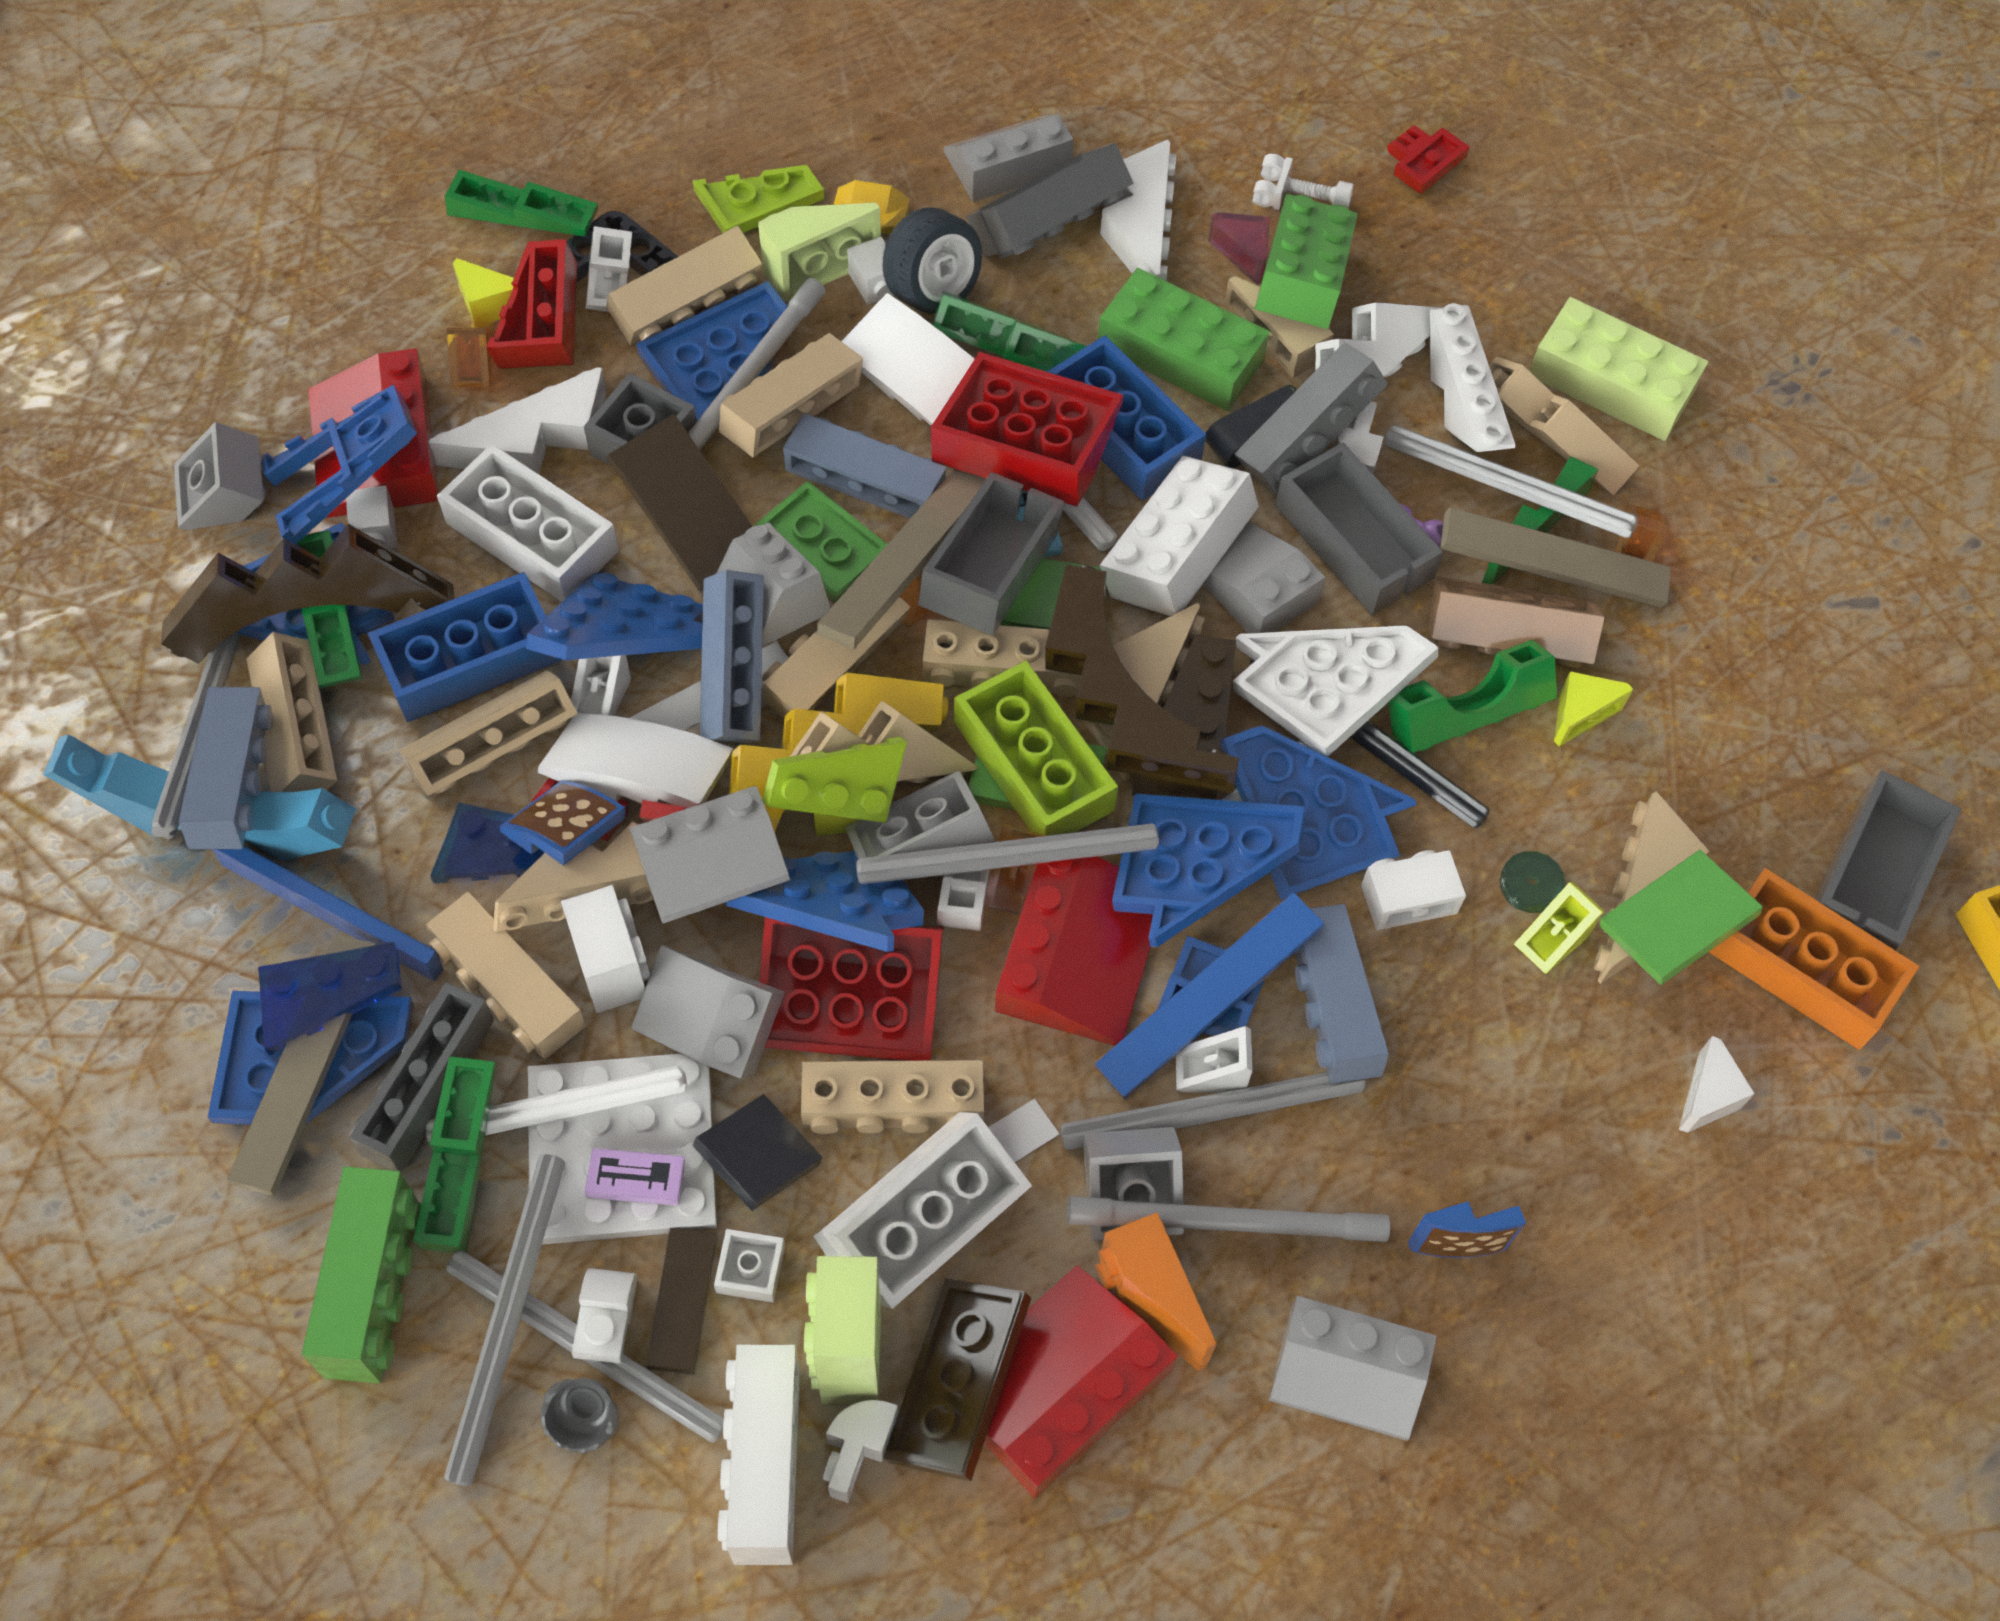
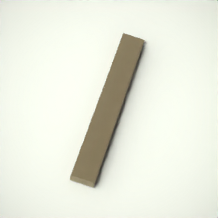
[817,469,986,649]

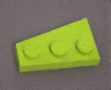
[692,165,825,234]
[762,736,907,823]

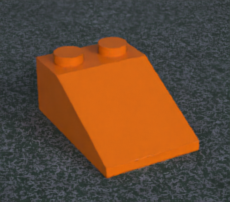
[1096,1212,1217,1371]

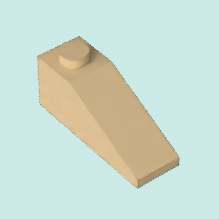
[1224,276,1334,378]

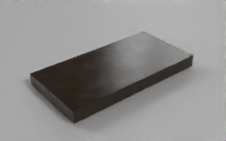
[607,414,752,591]
[883,1278,1032,1481]

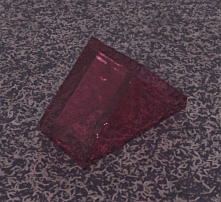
[1208,212,1270,286]

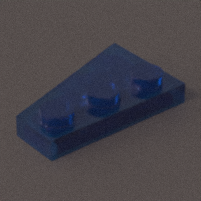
[430,802,545,884]
[258,942,402,1056]

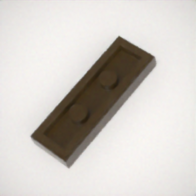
[646,1228,717,1375]

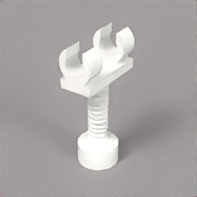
[1252,154,1354,210]

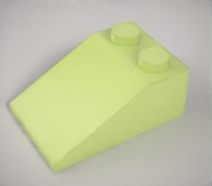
[758,203,881,302]

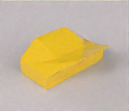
[834,180,910,234]

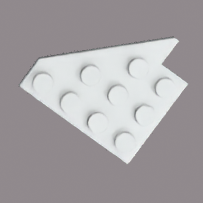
[1233,626,1439,757]

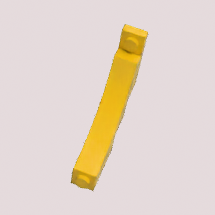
[729,673,948,833]

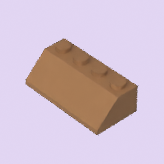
[1429,575,1605,667]

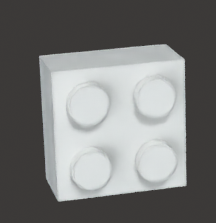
[714,1229,785,1303]

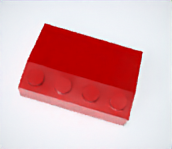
[308,348,439,518]
[931,352,1124,507]
[995,856,1153,1046]
[759,917,944,1061]
[984,1265,1178,1499]

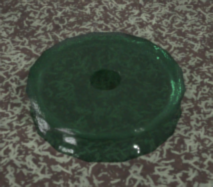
[1499,851,1566,913]

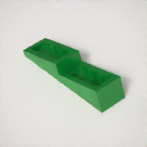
[445,169,598,237]
[931,290,1087,372]
[1482,456,1599,584]
[296,530,362,688]
[413,1056,496,1253]

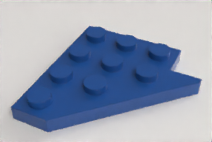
[636,281,787,421]
[526,573,703,660]
[1219,725,1417,900]
[1112,794,1306,947]
[725,851,924,952]
[208,991,414,1125]

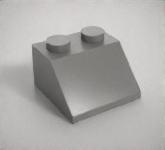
[174,422,265,530]
[1084,1127,1184,1241]

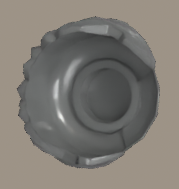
[540,1377,619,1454]

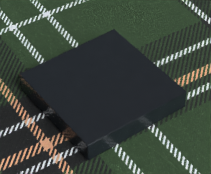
[693,1094,823,1211]

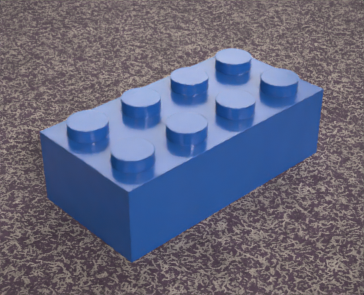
[1047,335,1206,501]
[368,572,562,723]

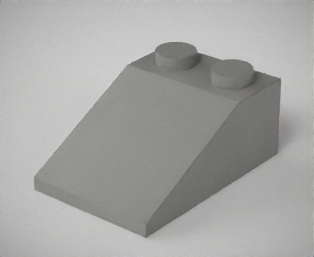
[1203,521,1325,633]
[845,770,996,859]
[631,945,785,1079]

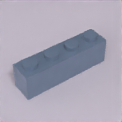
[783,413,946,519]
[700,570,764,747]
[178,687,273,849]
[1294,904,1389,1084]

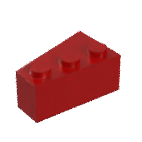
[486,239,577,369]

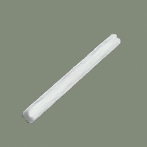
[426,1065,687,1142]

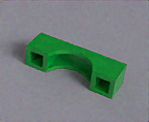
[1388,640,1557,753]

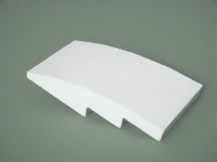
[842,293,974,426]
[538,713,734,808]

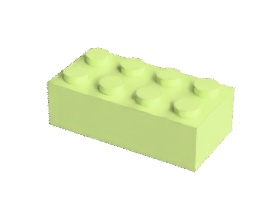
[1529,297,1709,441]
[804,1256,881,1404]

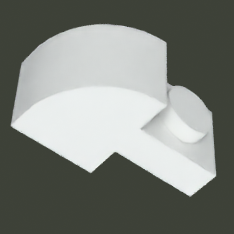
[585,226,632,312]
[1333,401,1384,474]
[937,869,990,931]
[572,1268,638,1363]
[823,1400,898,1503]

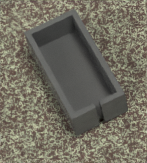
[965,142,1134,259]
[1275,442,1443,616]
[918,472,1064,636]
[1815,770,1962,951]

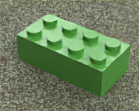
[1255,193,1358,329]
[1097,267,1270,411]
[301,1166,421,1384]

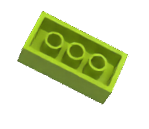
[954,660,1118,837]

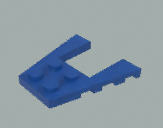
[261,385,417,545]

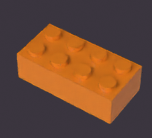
[1709,868,1920,1051]

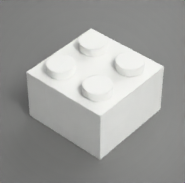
[561,885,650,1013]

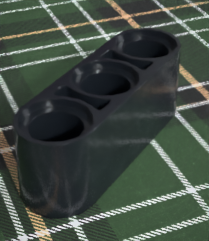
[1205,385,1297,469]

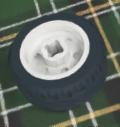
[882,207,983,314]

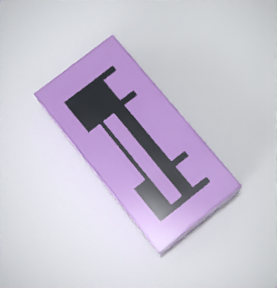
[585,1148,686,1206]

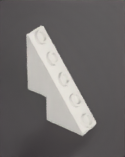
[1100,139,1176,281]
[1315,302,1440,377]
[1430,303,1515,452]
[429,367,607,475]

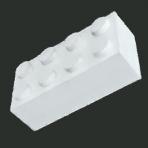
[437,443,619,602]
[1100,456,1259,616]
[821,1112,1032,1309]
[718,1345,800,1565]

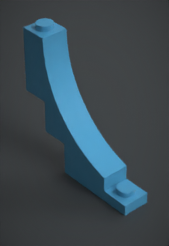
[43,734,356,861]

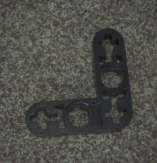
[567,211,678,282]

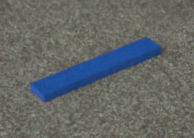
[212,846,444,982]
[1095,892,1324,1099]

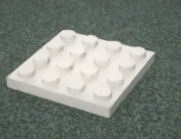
[528,1054,717,1245]

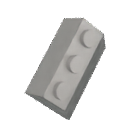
[944,114,1073,202]
[716,522,831,646]
[630,786,790,923]
[1269,1296,1436,1441]

